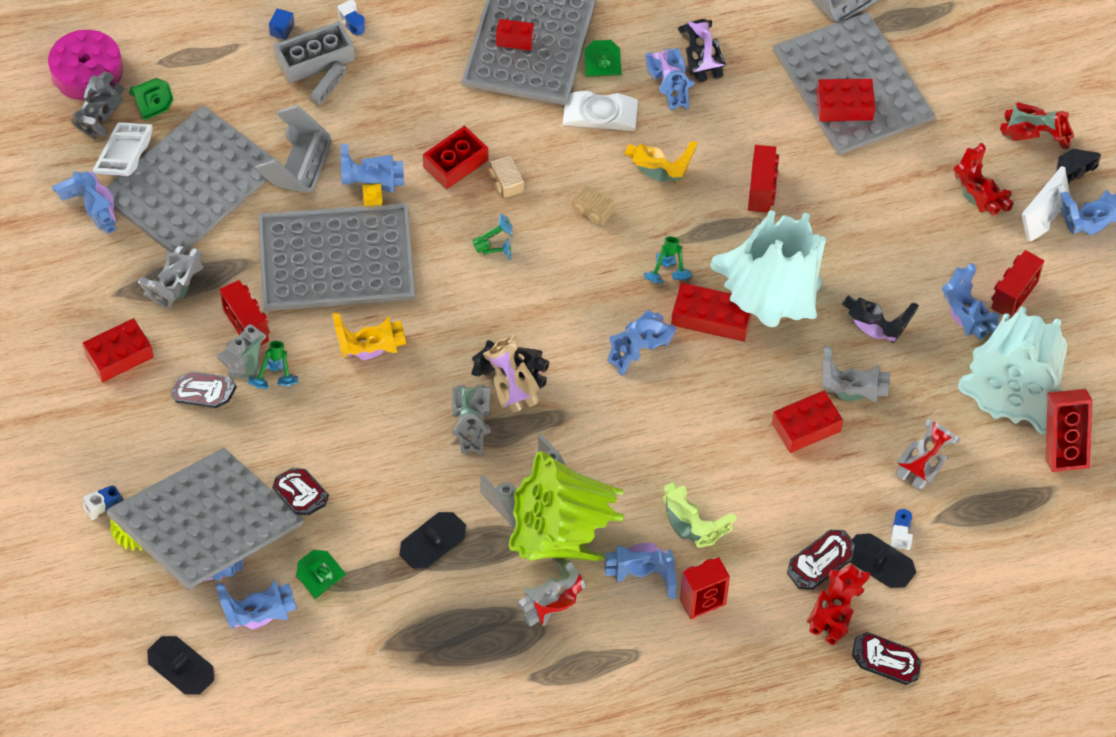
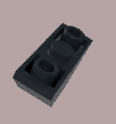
[1055,149,1101,184]

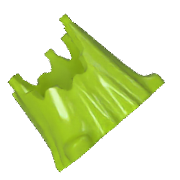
[509,451,624,561]

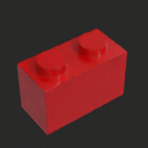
[496,19,534,50]

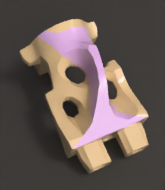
[483,334,539,413]

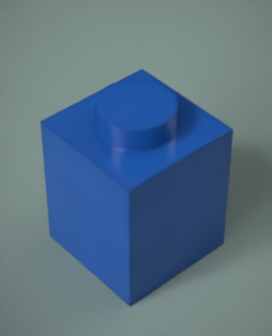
[269,8,294,40]

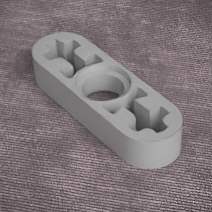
[311,62,346,105]

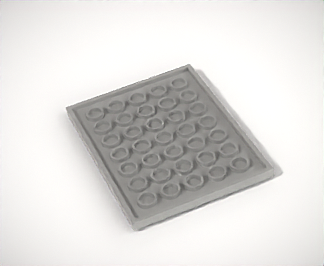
[462,0,596,105]
[773,12,935,155]
[107,105,279,253]
[259,203,415,311]
[107,448,304,590]

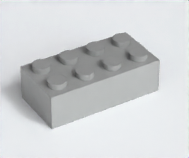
[274,21,355,84]

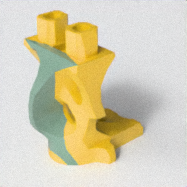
[624,141,698,183]

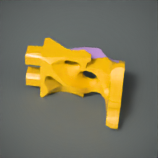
[332,312,406,360]

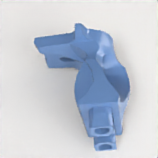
[341,144,404,193]
[1060,190,1116,235]
[607,310,677,375]

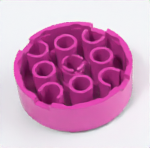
[48,30,123,100]

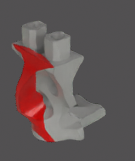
[896,419,961,491]
[518,558,586,627]

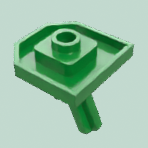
[584,40,622,77]
[129,78,174,121]
[296,549,346,600]

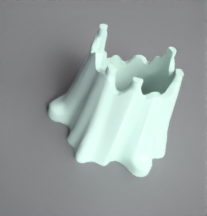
[710,210,826,327]
[958,307,1068,435]

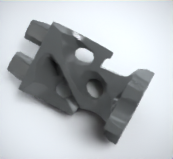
[71,71,124,139]

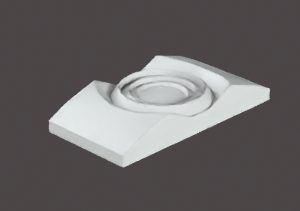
[563,91,638,131]
[93,122,153,176]
[1022,166,1070,242]

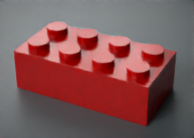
[671,282,752,342]
[1046,388,1093,472]

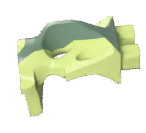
[663,482,737,548]

